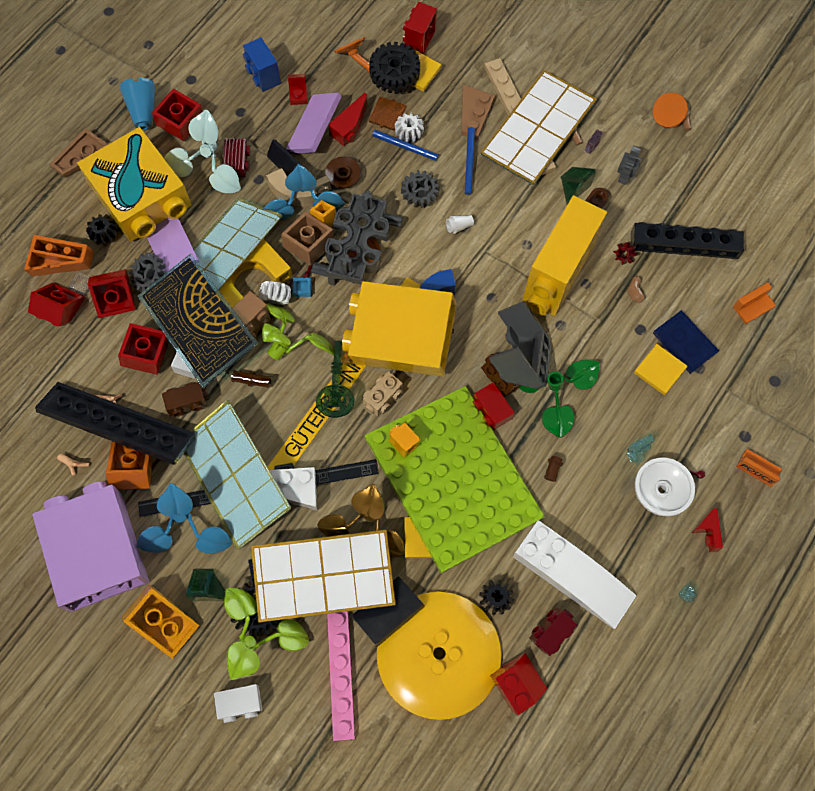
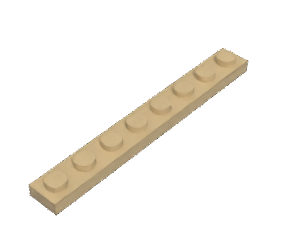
[484,58,556,176]

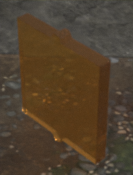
[369,97,406,131]

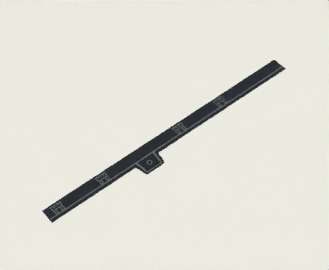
[138,460,378,517]

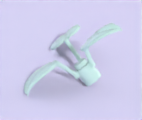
[164,109,241,193]

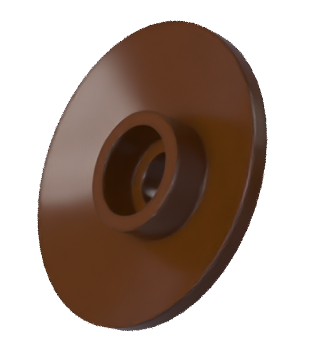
[325,157,361,188]

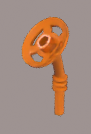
[334,37,370,73]

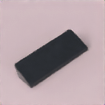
[267,139,306,176]

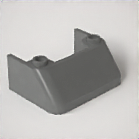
[489,301,551,389]

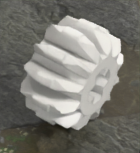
[395,112,424,142]
[259,281,291,305]

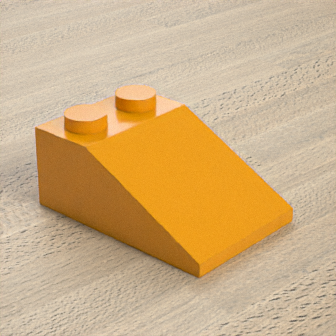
[122,584,200,659]

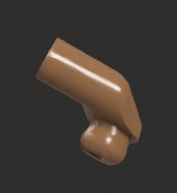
[627,276,645,303]

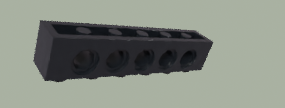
[631,222,744,259]

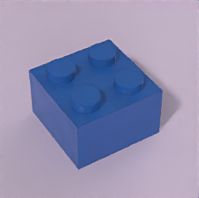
[242,37,281,92]

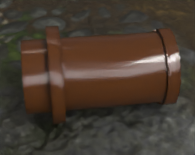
[544,456,563,482]

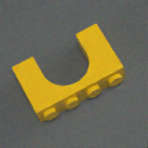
[216,238,292,311]

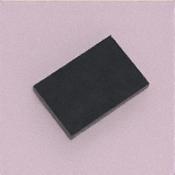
[351,576,425,647]

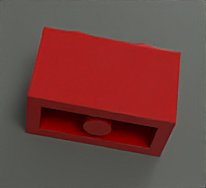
[472,382,515,430]

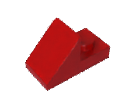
[288,74,307,105]
[691,508,723,552]

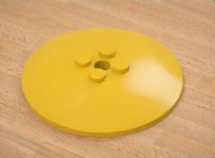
[377,592,501,720]

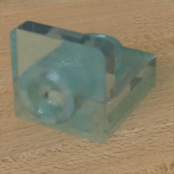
[627,434,655,466]

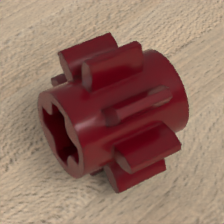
[613,241,638,265]

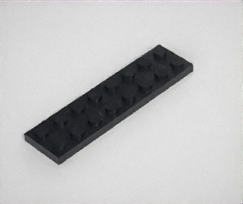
[35,382,195,465]

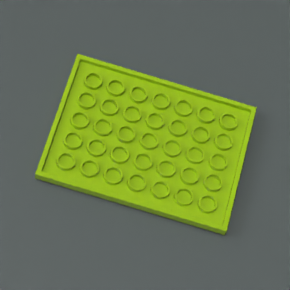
[364,386,545,574]

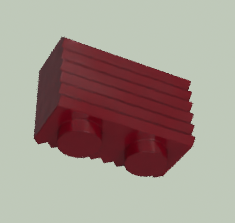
[223,138,250,178]

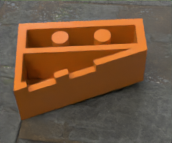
[24,235,94,276]

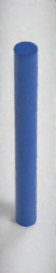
[465,127,475,195]
[372,130,439,161]

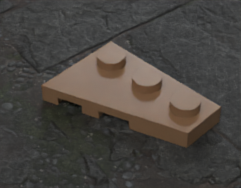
[461,85,495,140]
[49,128,108,178]

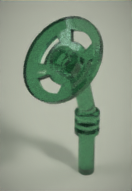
[316,341,355,418]

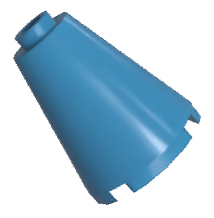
[120,78,155,130]

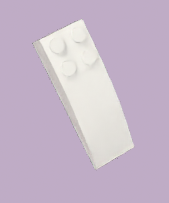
[513,520,636,629]

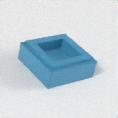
[292,277,312,297]

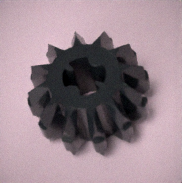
[86,214,119,246]
[479,580,514,615]

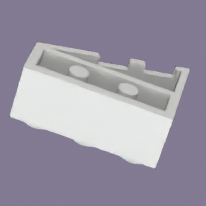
[270,467,317,511]

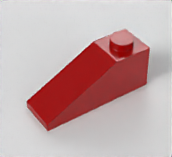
[328,92,368,146]

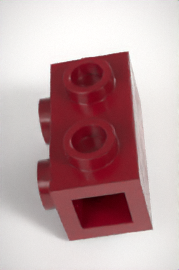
[529,608,577,656]

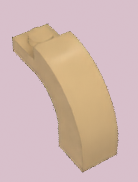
[266,168,331,207]

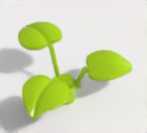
[262,303,336,361]
[224,588,309,680]

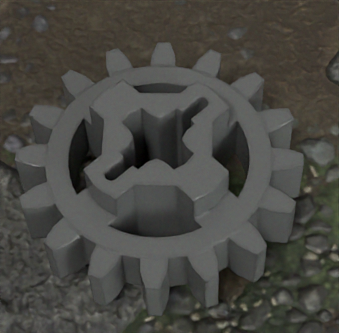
[617,145,642,185]
[401,170,439,208]
[129,252,167,293]

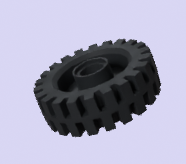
[369,42,420,94]

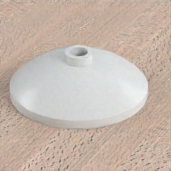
[635,458,695,517]

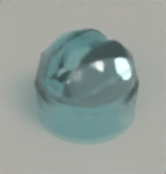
[679,584,697,602]

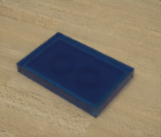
[653,310,719,374]

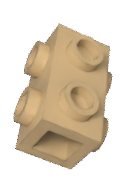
[363,371,403,417]

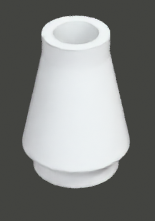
[446,215,474,234]

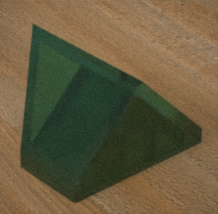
[560,167,596,205]
[186,569,225,601]

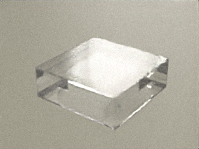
[68,271,90,296]

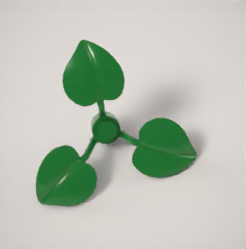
[519,360,600,438]

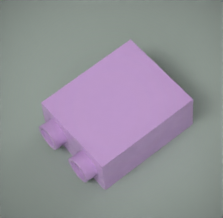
[32,481,150,613]

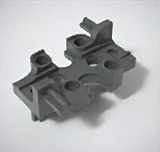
[312,191,403,286]

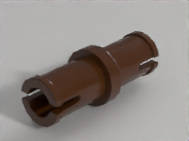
[231,370,272,388]

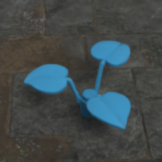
[263,164,345,220]
[137,483,233,554]

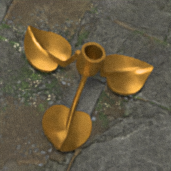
[317,484,405,558]

